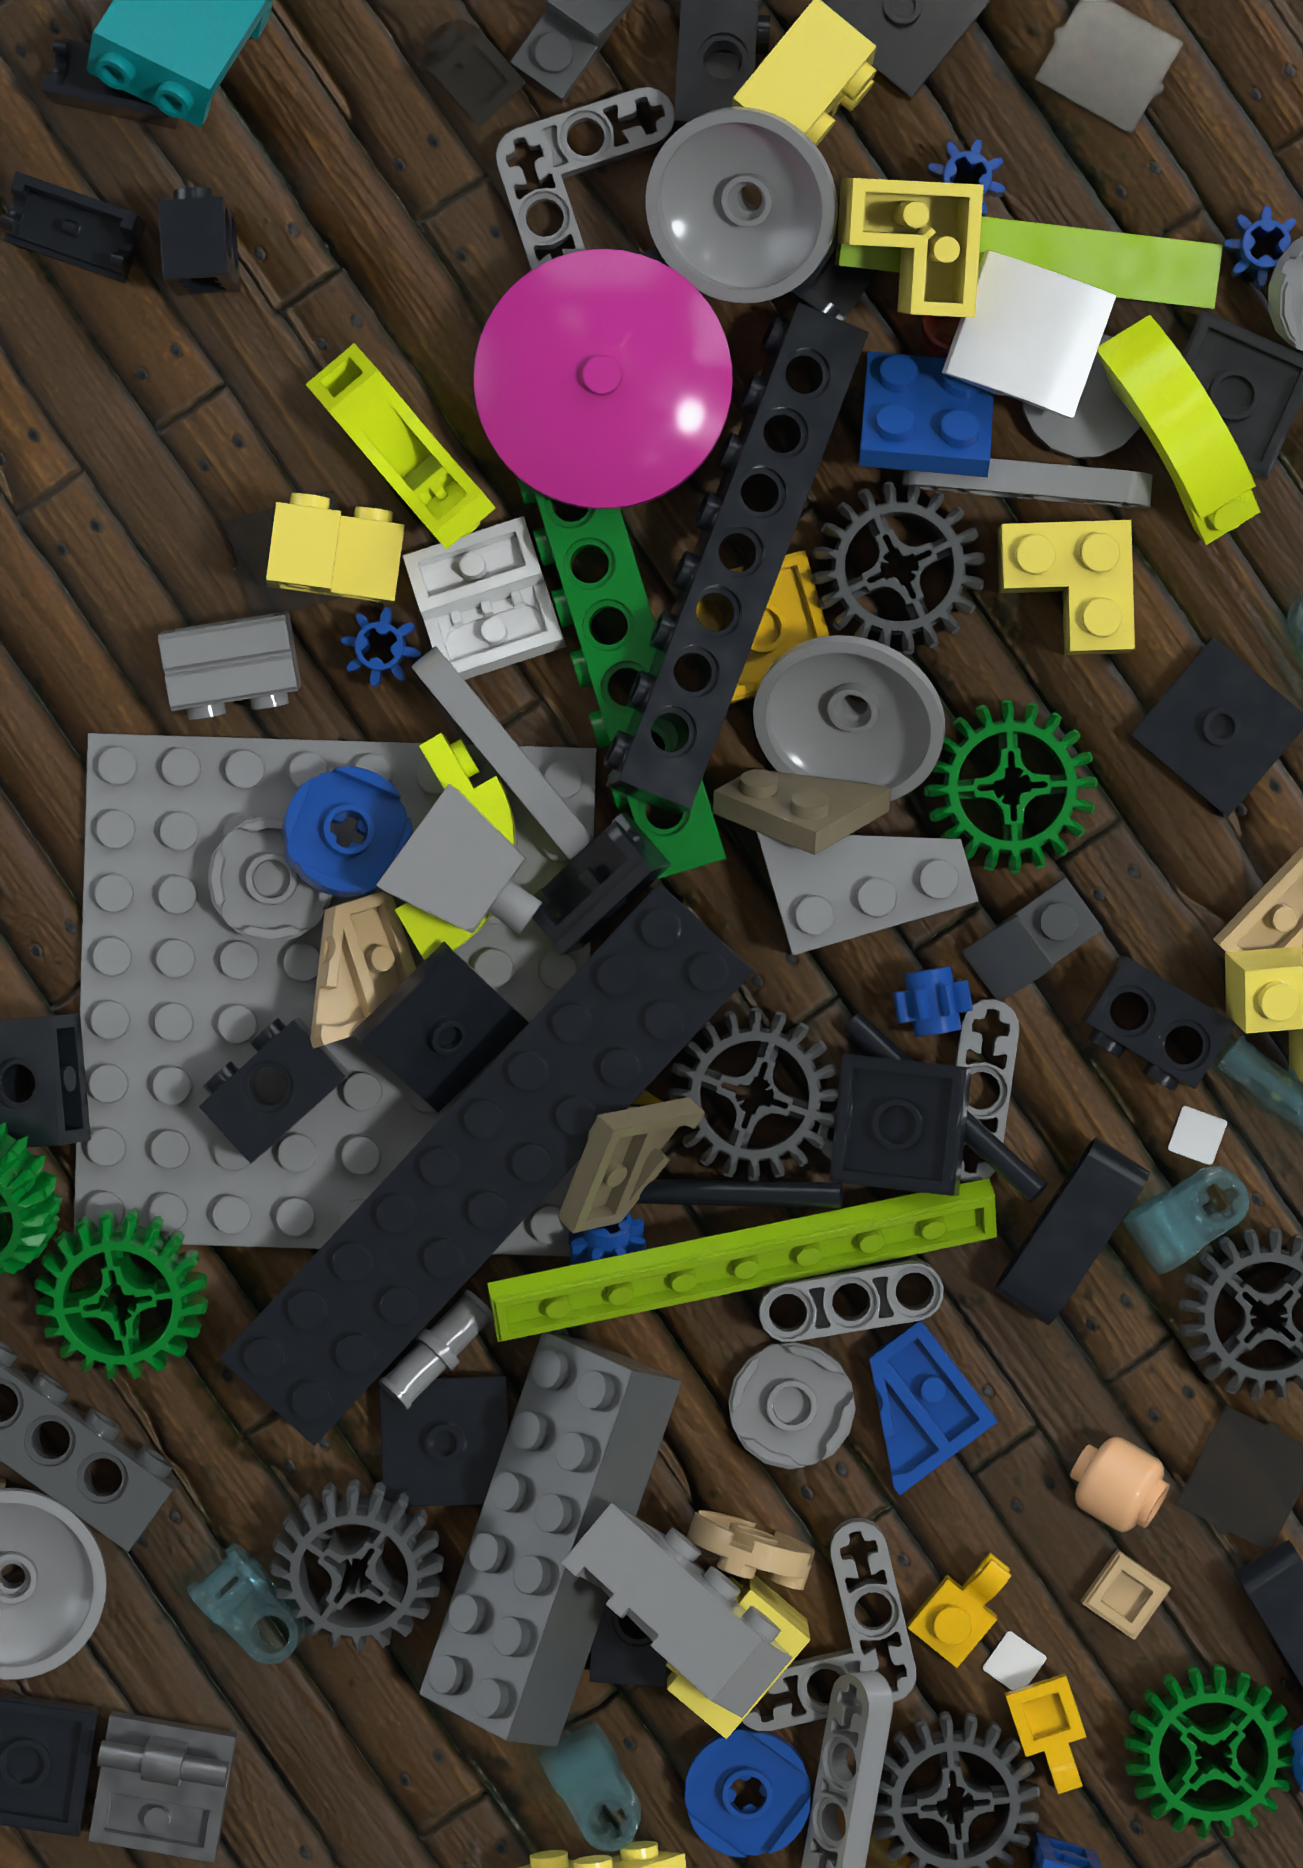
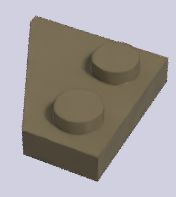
[713,769,891,855]
[557,1097,705,1233]

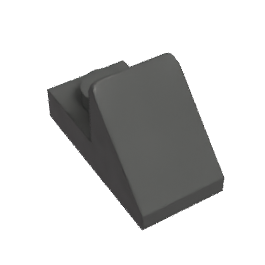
[510,0,635,103]
[961,877,1103,1002]

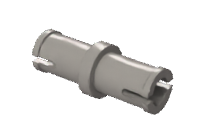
[378,1290,493,1410]

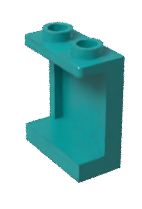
[87,0,273,127]

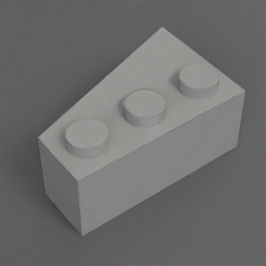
[561,1503,793,1718]

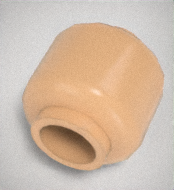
[1070,1436,1170,1532]

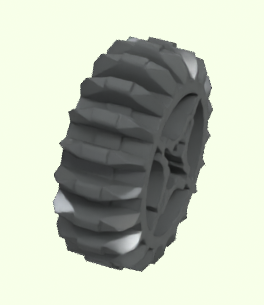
[812,482,985,655]
[668,1008,838,1181]
[1178,1227,1303,1401]
[270,1478,444,1653]
[873,1711,1040,1868]

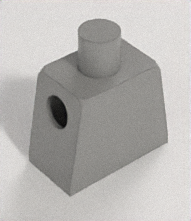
[376,784,542,934]

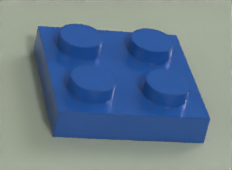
[859,351,993,477]

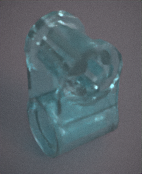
[1122,1166,1249,1275]
[187,1543,306,1665]
[538,1721,642,1852]

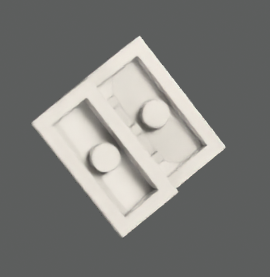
[942,250,1116,418]
[403,516,566,680]

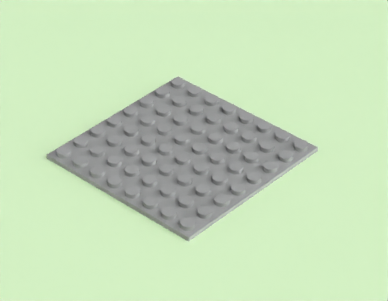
[74,733,597,1257]

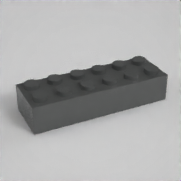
[419,1332,682,1747]

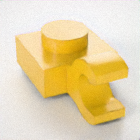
[907,1552,1011,1668]
[1005,1673,1086,1794]

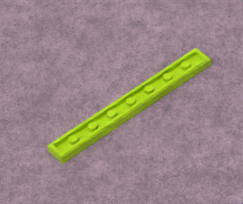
[487,1178,997,1342]

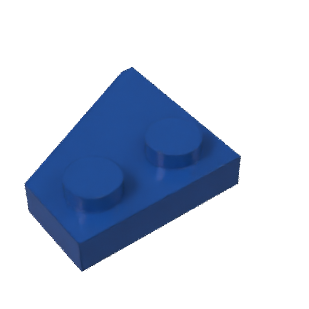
[869,1320,998,1495]

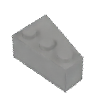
[756,832,979,955]

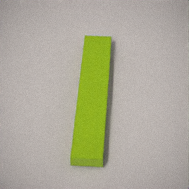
[835,216,1223,309]

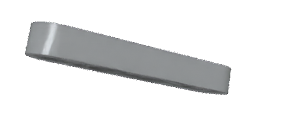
[902,458,1153,508]
[411,646,594,860]
[801,1670,893,1868]

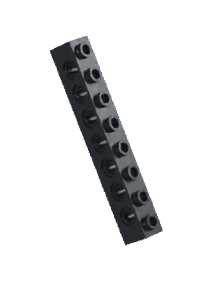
[604,302,869,815]

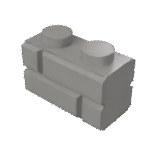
[158,611,301,720]

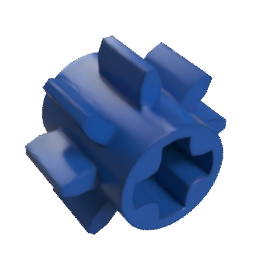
[927,139,1006,217]
[1222,206,1296,290]
[341,607,422,688]
[893,966,973,1037]
[568,1213,646,1265]

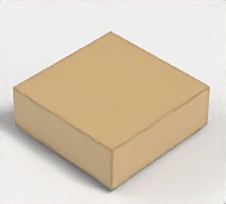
[1081,1549,1171,1640]

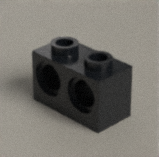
[157,187,241,296]
[1081,955,1236,1092]

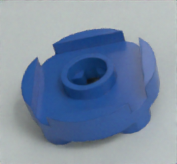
[282,766,413,897]
[685,1725,811,1858]

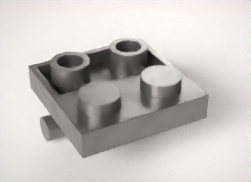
[88,1711,238,1863]

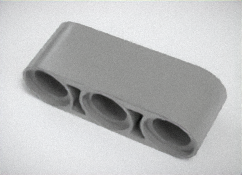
[759,1258,944,1342]

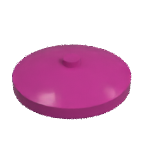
[474,249,733,510]

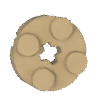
[687,1510,815,1590]

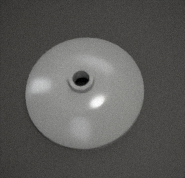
[645,107,838,303]
[753,635,945,801]
[0,1488,107,1680]

